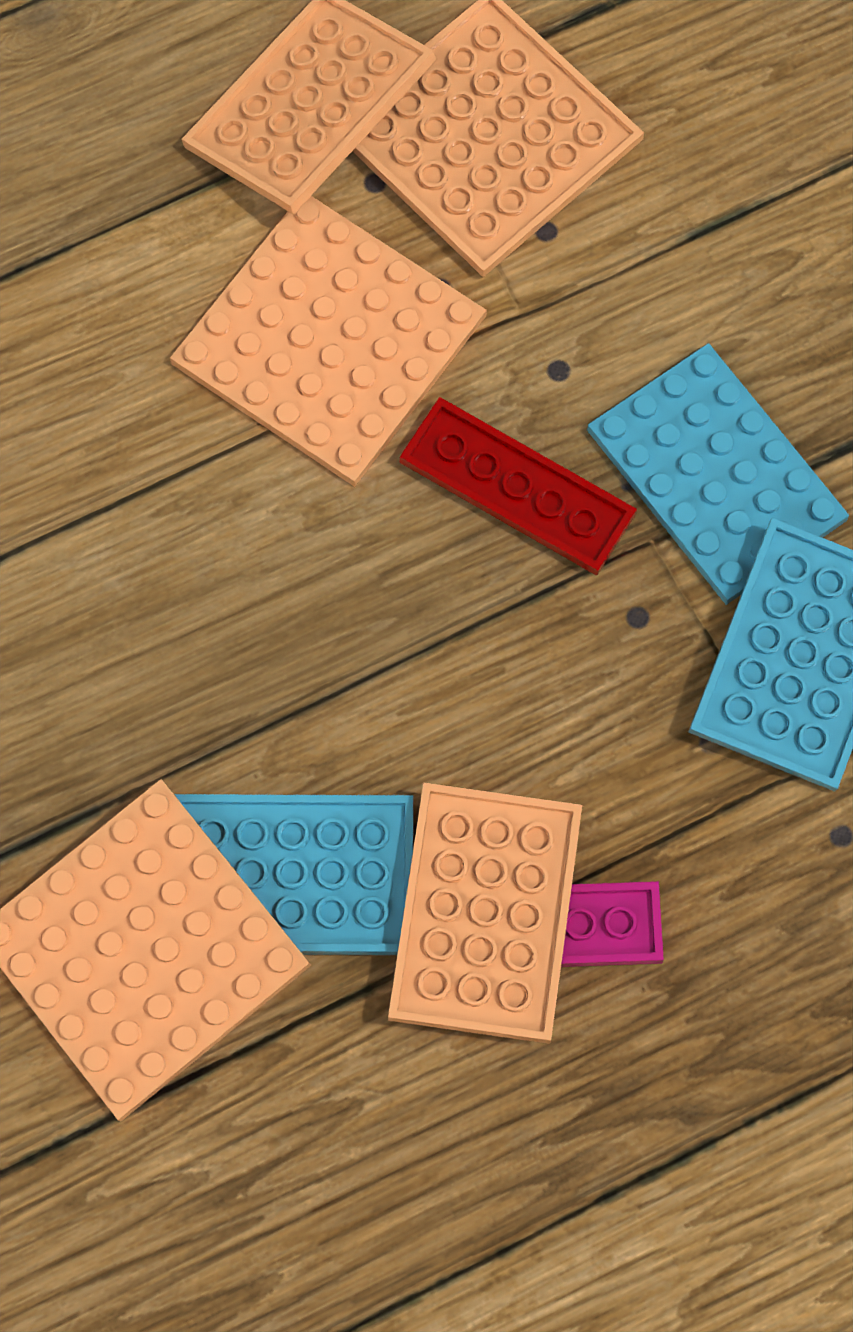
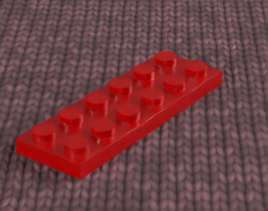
[399,397,637,576]

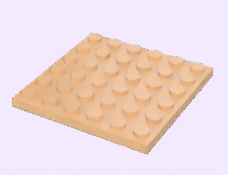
[352,0,644,277]
[170,196,487,487]
[0,779,312,1121]

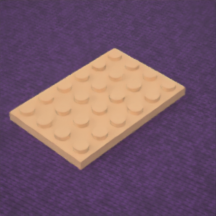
[181,0,436,215]
[388,782,582,1044]

